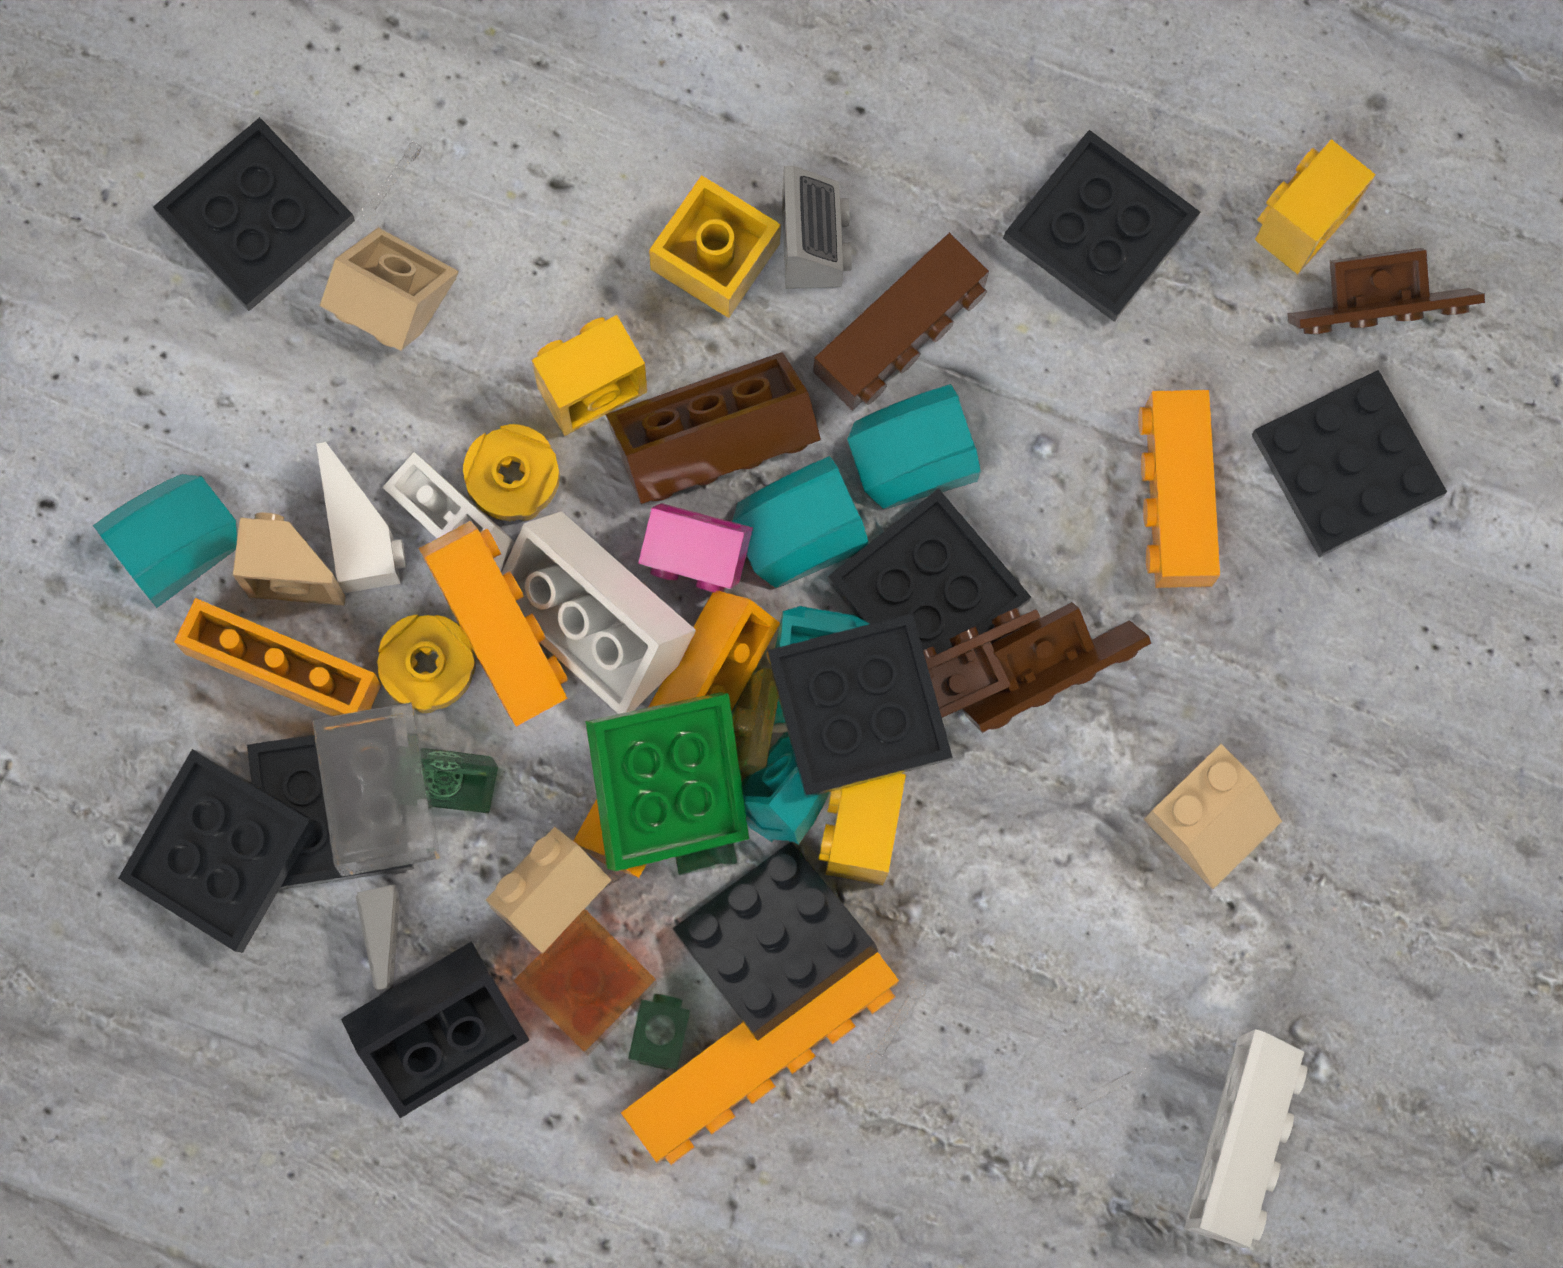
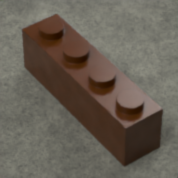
[813,232,989,411]

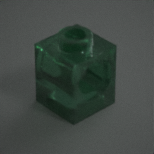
[628,994,691,1072]

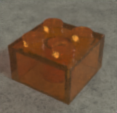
[513,909,657,1056]

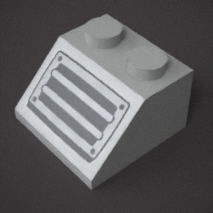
[782,166,852,289]

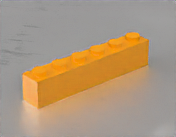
[573,590,780,878]
[621,952,899,1165]

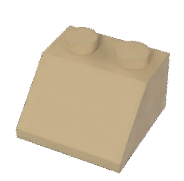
[320,227,459,351]
[233,512,346,606]
[1143,744,1282,889]
[485,827,611,954]

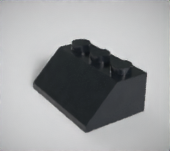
[341,941,530,1118]

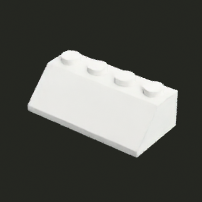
[501,511,696,714]
[1184,1029,1307,1248]

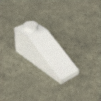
[316,442,407,593]
[382,452,515,573]

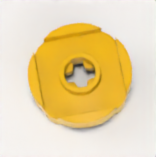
[463,424,560,521]
[377,614,476,713]

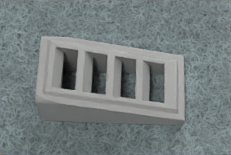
[356,885,400,995]

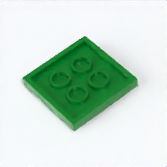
[585,692,749,872]

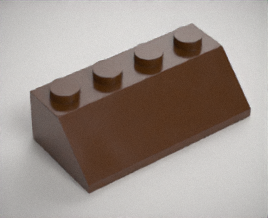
[605,352,821,504]

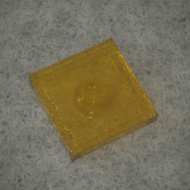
[732,667,778,779]

